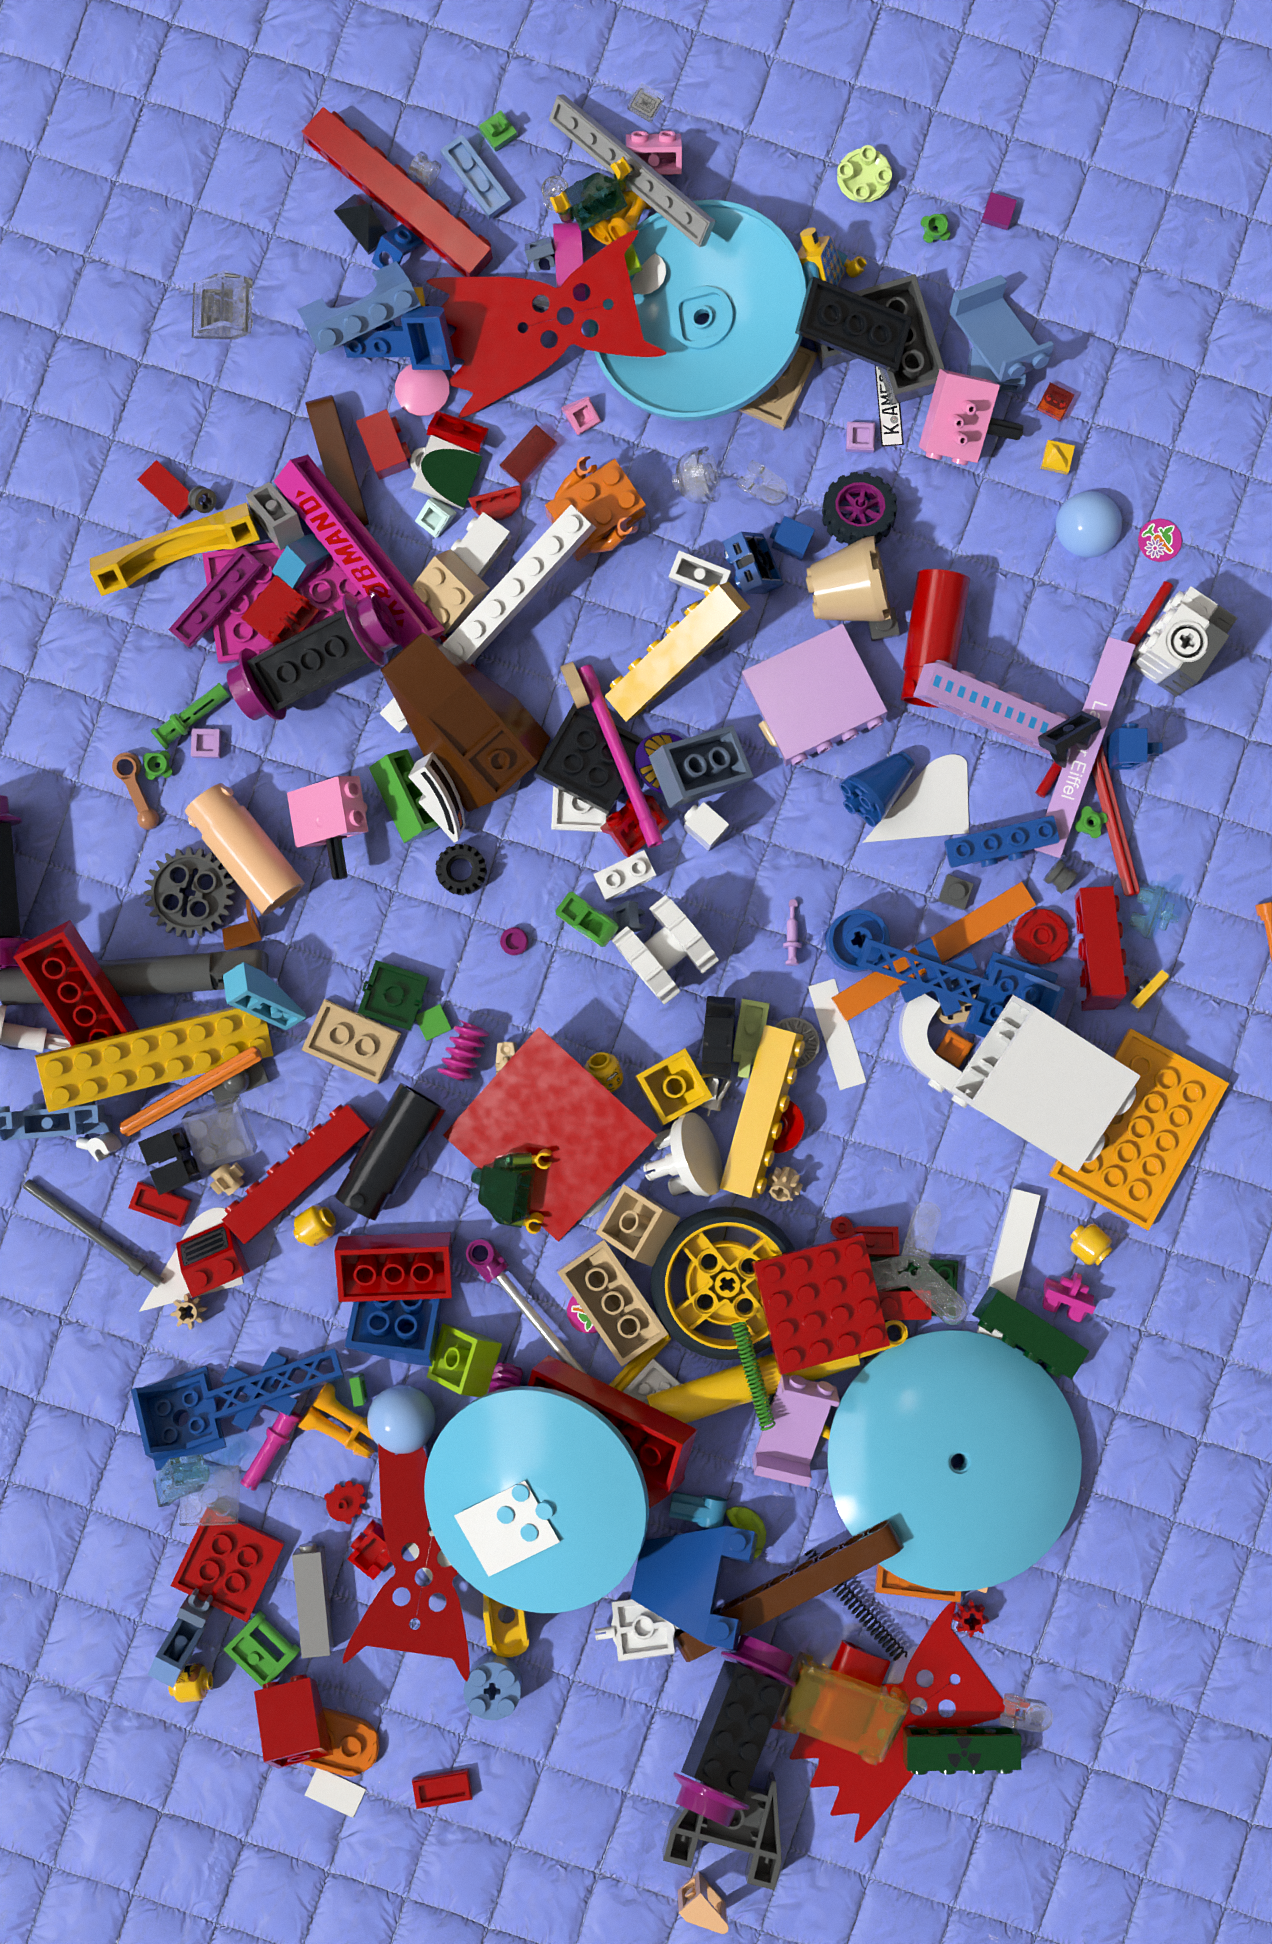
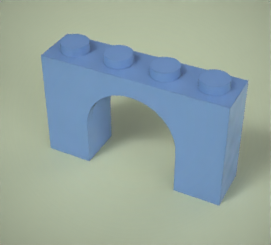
[297,261,421,355]

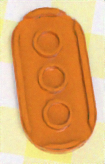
[300,1707,380,1777]

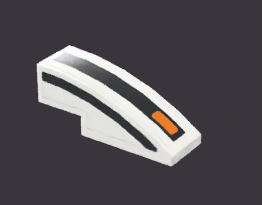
[408,752,466,843]

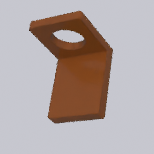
[222,899,262,950]

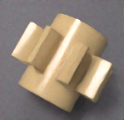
[210,1161,245,1196]
[767,1167,803,1201]
[170,1293,208,1330]

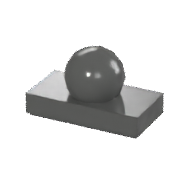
[211,1060,270,1103]

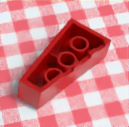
[1075,886,1130,1011]

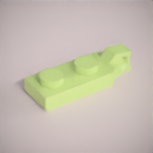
[733,999,770,1079]

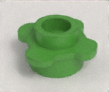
[921,213,950,243]
[143,750,173,780]
[1075,806,1107,839]

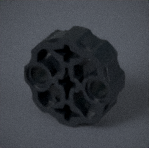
[701,996,736,1080]

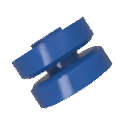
[825,909,890,973]

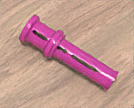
[240,1411,303,1491]

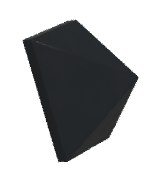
[334,194,387,255]

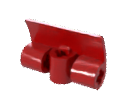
[809,1640,890,1741]

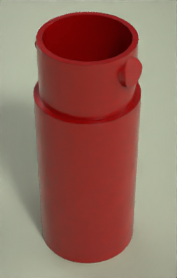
[901,569,970,708]

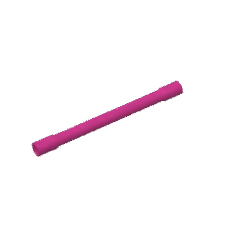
[577,665,664,848]

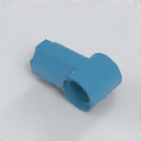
[669,1491,728,1529]

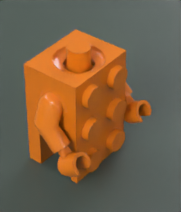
[545,456,646,561]

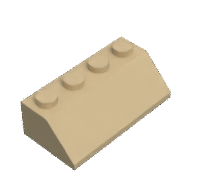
[556,1240,668,1367]

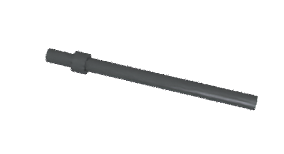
[23,1179,164,1288]

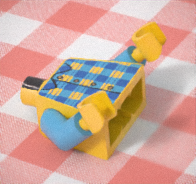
[797,227,867,286]

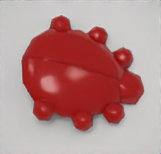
[324,1481,366,1524]

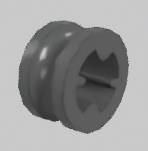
[188,485,217,513]

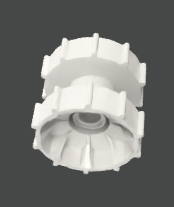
[611,895,719,1005]

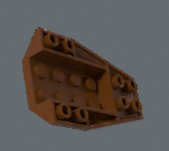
[380,632,550,812]

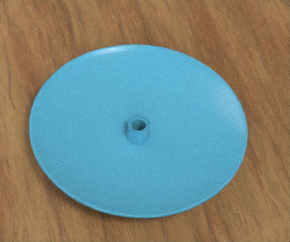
[827,1330,1082,1591]

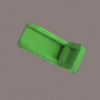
[555,892,619,947]

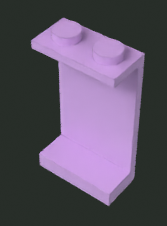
[752,1374,840,1487]

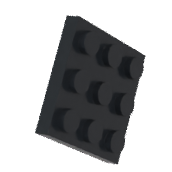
[534,703,643,815]

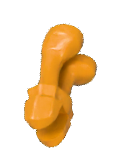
[588,186,651,245]
[298,1382,375,1459]

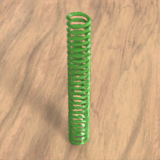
[731,1322,776,1431]

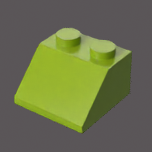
[426,1323,502,1397]

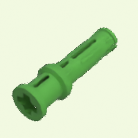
[150,683,230,750]

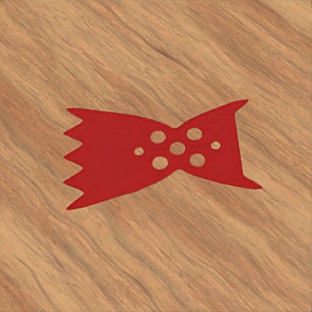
[426,230,667,418]
[343,1443,470,1682]
[771,1602,1029,1843]

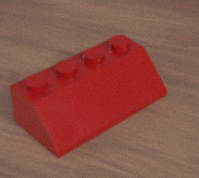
[334,1232,453,1302]

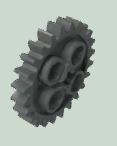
[143,847,237,938]

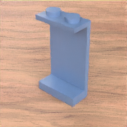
[949,275,1054,383]

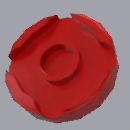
[1012,909,1069,965]

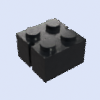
[138,1127,203,1195]

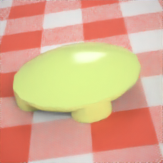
[837,145,892,203]

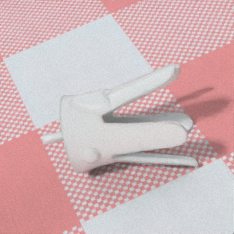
[700,1078,732,1116]

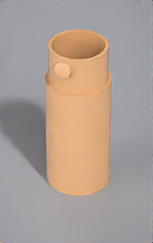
[185,783,305,916]

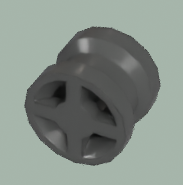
[1043,859,1079,894]

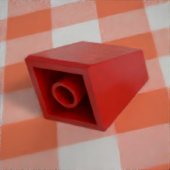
[254,1674,333,1769]

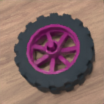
[822,472,897,545]

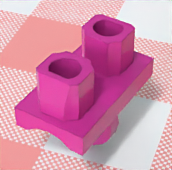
[1042,1272,1096,1323]

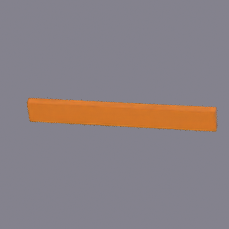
[831,882,1036,1022]

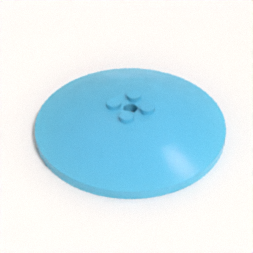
[589,200,808,421]
[424,1386,649,1613]

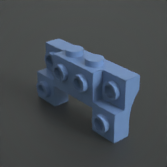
[0,1101,113,1141]

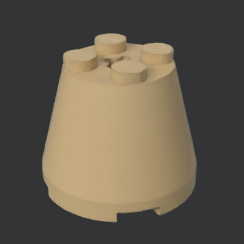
[806,536,892,621]

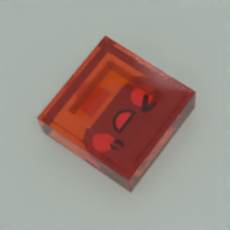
[1036,382,1074,422]

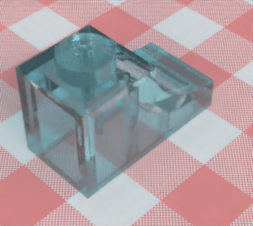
[153,1454,210,1507]

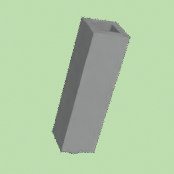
[292,1543,334,1658]

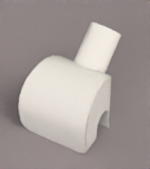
[76,1132,122,1162]

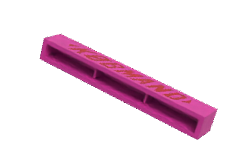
[274,455,445,649]

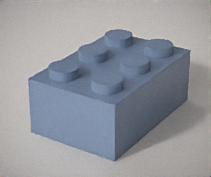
[649,725,754,808]

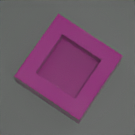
[981,192,1017,230]

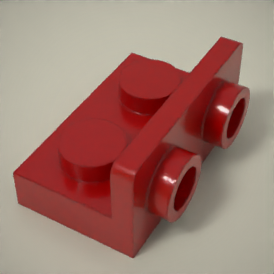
[600,794,669,857]

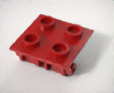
[241,575,320,645]

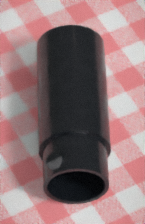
[334,1083,446,1221]

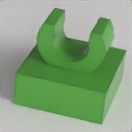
[479,110,518,152]

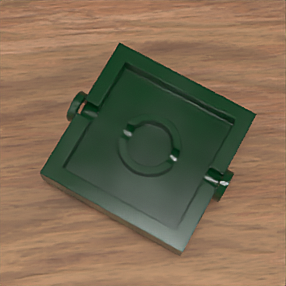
[357,960,429,1031]

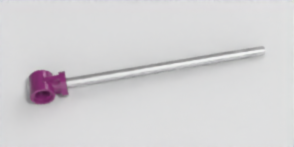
[466,1238,587,1374]

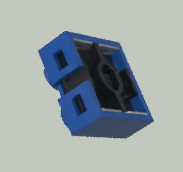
[722,532,784,594]

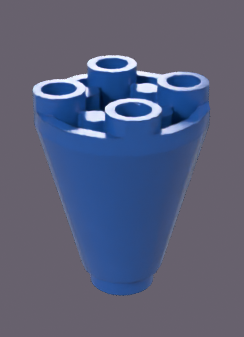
[839,752,915,827]

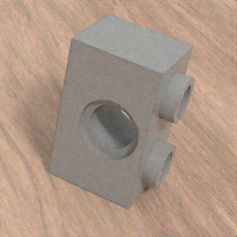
[246,482,304,550]

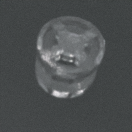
[408,151,442,188]
[541,176,570,211]

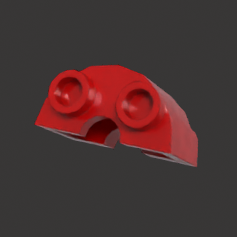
[347,1519,391,1580]

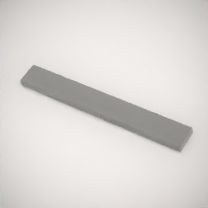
[549,94,716,247]

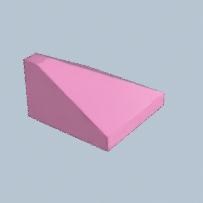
[561,396,601,435]

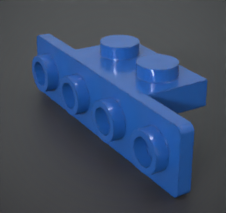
[944,816,1060,868]

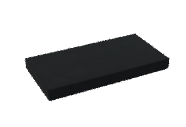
[795,276,912,373]

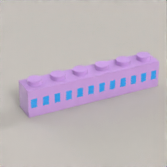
[913,660,1070,755]

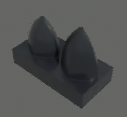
[1038,711,1102,768]

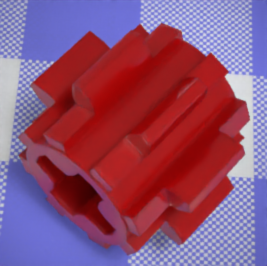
[952,1599,989,1638]

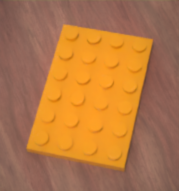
[1048,1028,1229,1231]

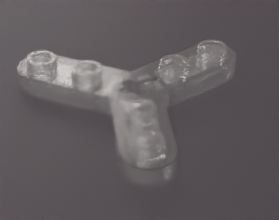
[871,1201,968,1325]

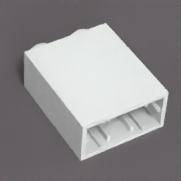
[951,995,1141,1172]

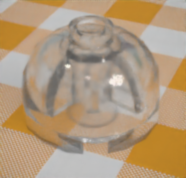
[672,446,720,504]

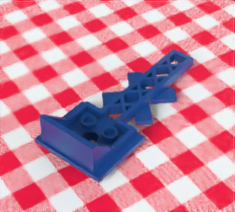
[856,937,1066,1038]
[131,1348,344,1471]

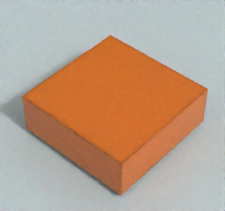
[934,1029,973,1068]

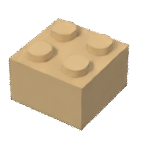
[411,549,490,635]
[596,1184,680,1267]

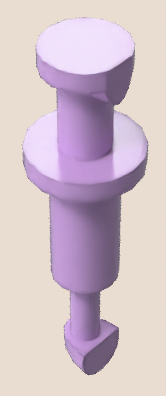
[783,899,802,966]

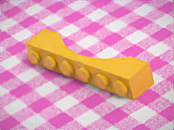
[89,502,260,596]

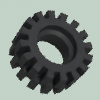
[435,844,487,895]

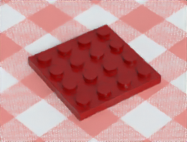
[752,1233,890,1375]

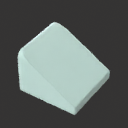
[415,497,457,538]

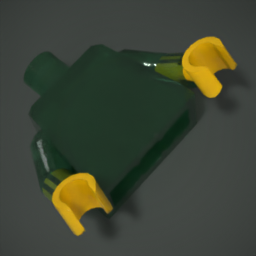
[550,156,632,232]
[471,1149,552,1234]

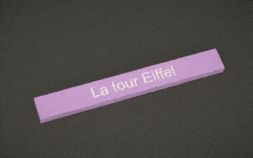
[1034,637,1136,859]

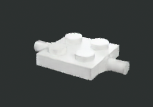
[595,1599,680,1662]

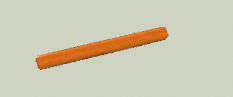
[119,1046,262,1137]

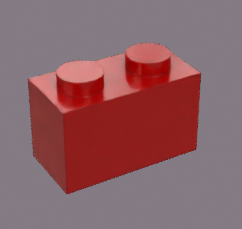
[356,409,411,480]

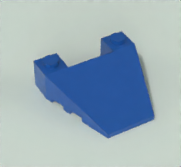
[630,1526,758,1651]

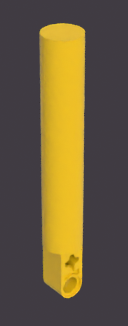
[646,1320,908,1424]

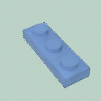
[440,134,512,220]

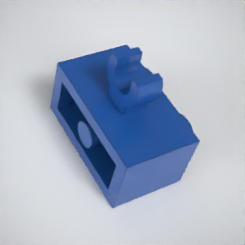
[1107,723,1163,770]

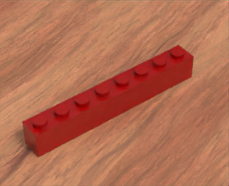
[301,107,493,277]

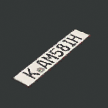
[875,366,903,447]

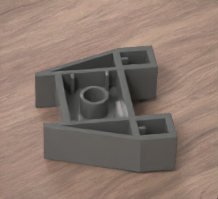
[662,1771,782,1890]

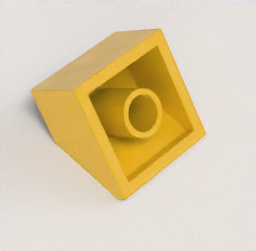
[634,1048,713,1126]

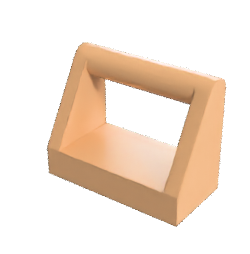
[677,1872,729,1934]

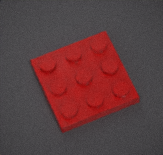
[170,1506,285,1622]

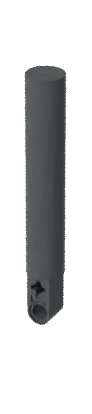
[0,949,269,1006]

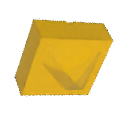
[1040,440,1075,475]

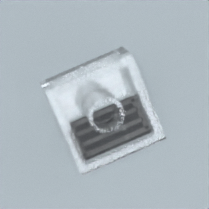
[192,270,254,340]

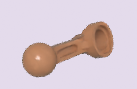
[112,752,160,830]

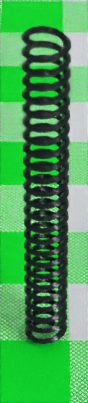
[804,1549,908,1661]

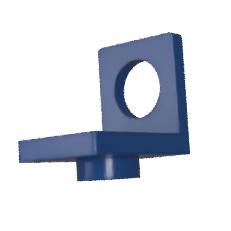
[372,224,423,269]

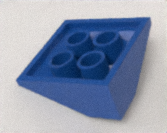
[345,1299,442,1366]

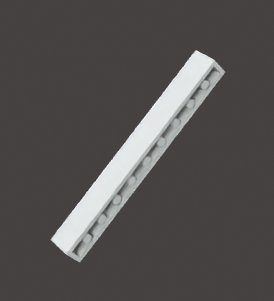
[380,505,596,733]

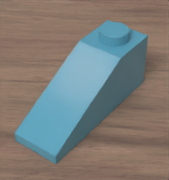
[223,962,306,1030]

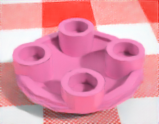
[395,365,450,416]

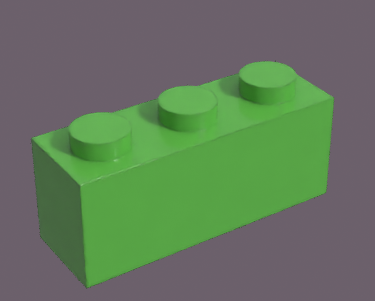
[369,749,440,843]

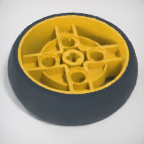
[651,1206,795,1360]

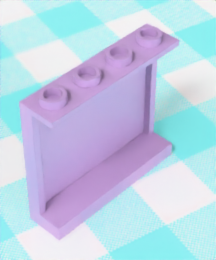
[742,623,887,766]

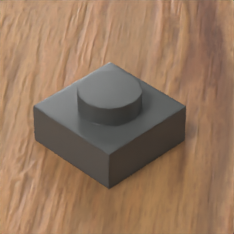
[868,607,900,641]
[937,874,974,911]

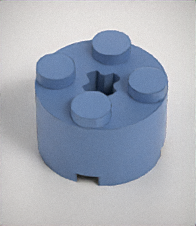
[463,1653,523,1720]

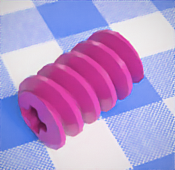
[437,1019,489,1082]

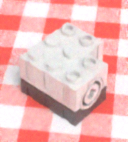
[1130,586,1238,697]

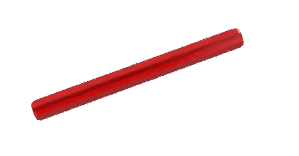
[1092,743,1140,896]

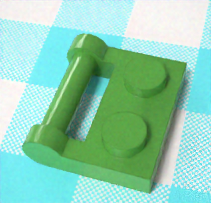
[223,1610,301,1687]

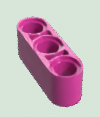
[553,222,586,301]

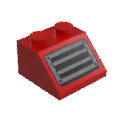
[176,1222,250,1298]

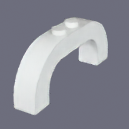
[899,994,979,1111]

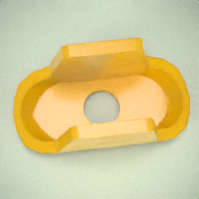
[483,1594,529,1657]

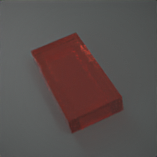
[499,425,557,485]

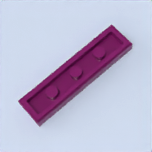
[168,546,265,649]

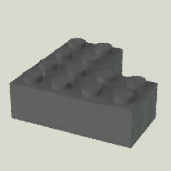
[813,274,945,406]

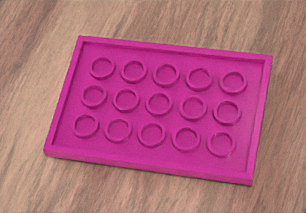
[202,528,369,664]

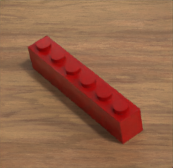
[221,1104,372,1245]

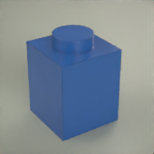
[770,516,815,561]

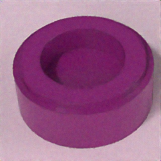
[500,927,528,956]

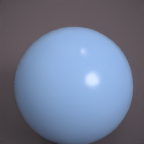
[1056,491,1123,558]
[367,1385,436,1454]

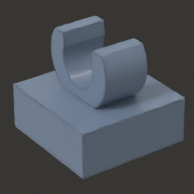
[525,236,555,272]
[613,901,646,935]
[176,1588,214,1629]

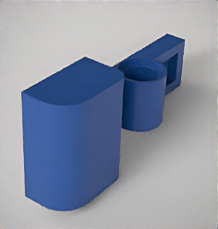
[343,306,456,370]

